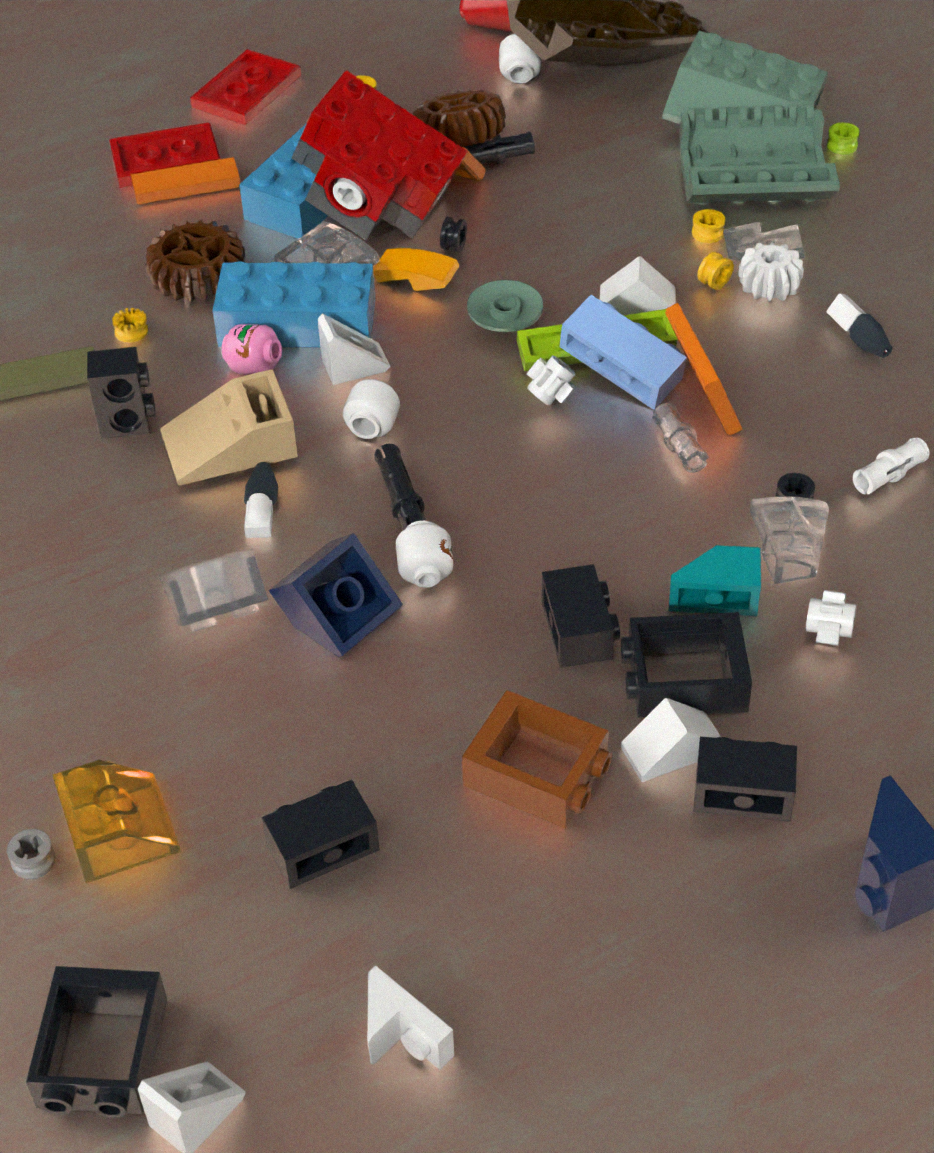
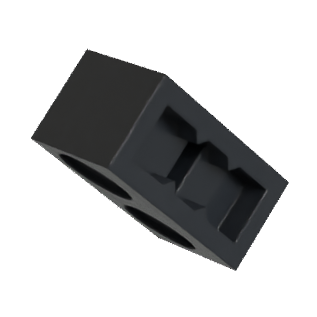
[87,347,156,439]

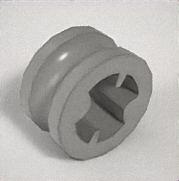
[7,829,56,879]

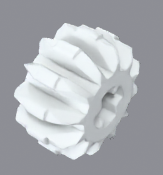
[738,241,804,302]

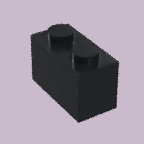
[542,564,620,668]
[693,736,797,822]
[262,779,380,889]

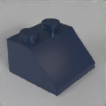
[268,533,403,657]
[855,775,934,932]

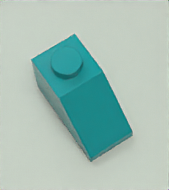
[668,545,761,616]

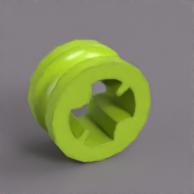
[827,122,860,155]

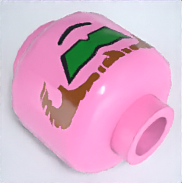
[221,324,282,375]

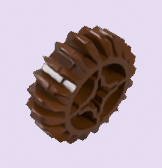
[413,89,506,147]
[145,219,246,302]

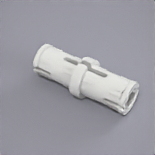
[852,437,930,495]

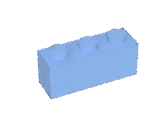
[559,295,687,410]

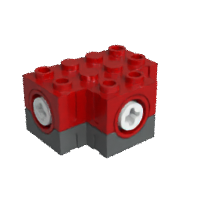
[292,70,468,240]

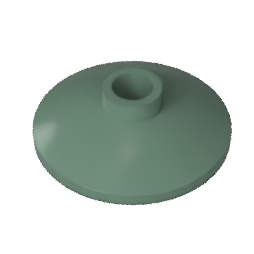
[467,280,543,332]

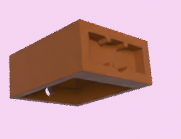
[462,690,613,829]

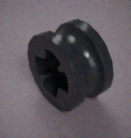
[440,217,467,252]
[775,473,815,514]

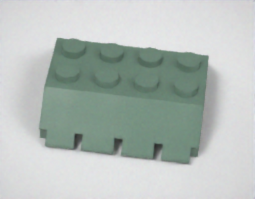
[662,31,828,124]
[680,104,840,204]

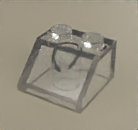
[159,549,268,632]

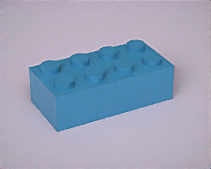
[239,123,328,240]
[212,261,376,348]

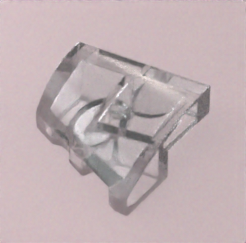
[273,221,380,265]
[750,497,829,584]

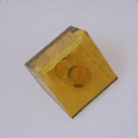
[52,760,181,883]

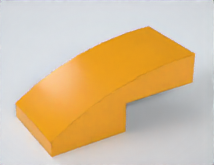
[373,248,459,291]

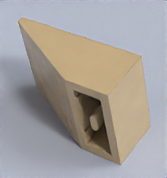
[160,369,298,486]

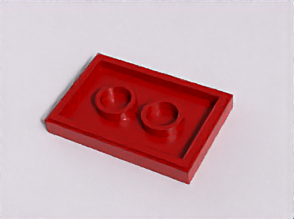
[190,49,301,125]
[109,122,221,188]

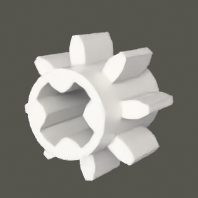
[526,355,576,405]
[806,590,857,646]

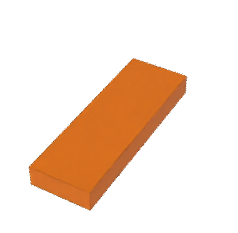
[131,157,240,205]

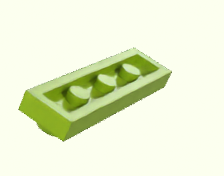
[516,309,677,372]

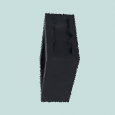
[621,612,752,718]
[26,966,167,1118]

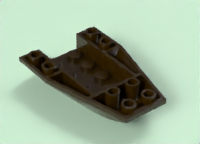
[507,0,710,64]

